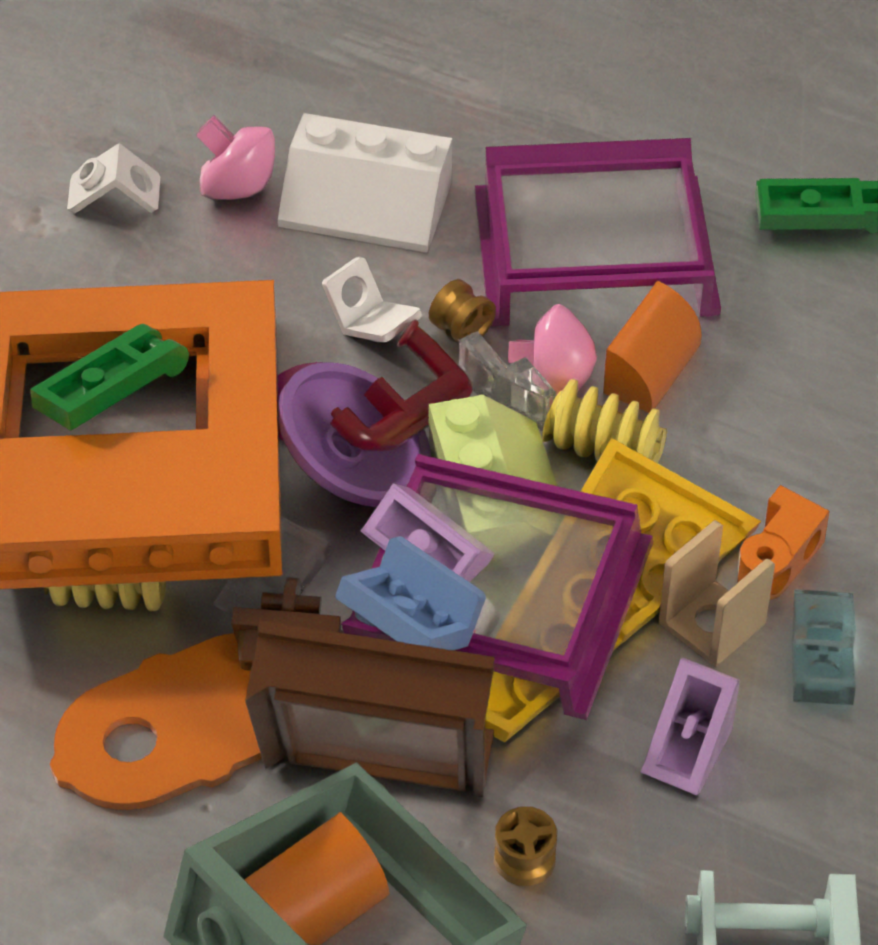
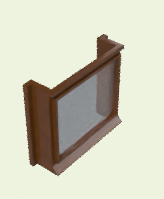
[245,620,495,797]

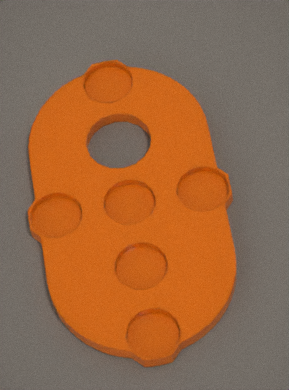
[49,633,262,810]

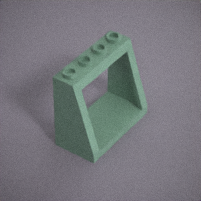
[163,763,527,945]

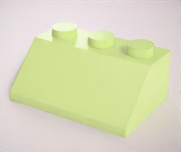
[429,395,566,573]

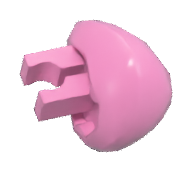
[196,115,275,200]
[508,304,597,407]

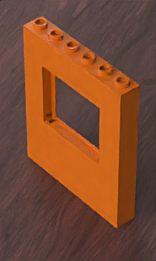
[0,280,283,589]

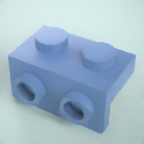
[335,536,486,650]

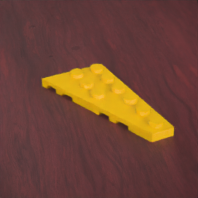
[485,438,761,743]

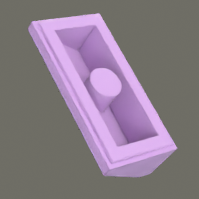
[361,483,495,582]

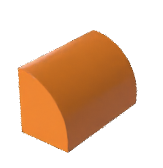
[603,281,702,413]
[244,812,390,945]

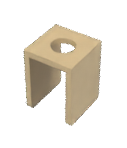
[659,520,775,667]

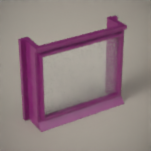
[475,138,721,326]
[341,454,653,720]

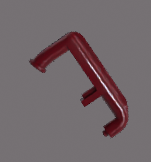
[330,319,472,451]

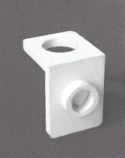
[67,143,161,214]
[322,257,423,342]

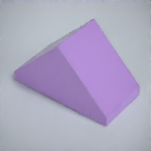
[641,658,740,795]

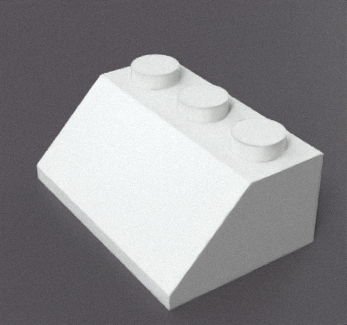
[278,113,452,253]

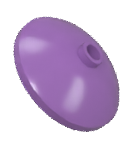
[277,362,431,507]

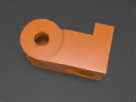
[737,485,830,601]

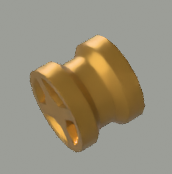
[429,279,496,347]
[494,806,557,886]

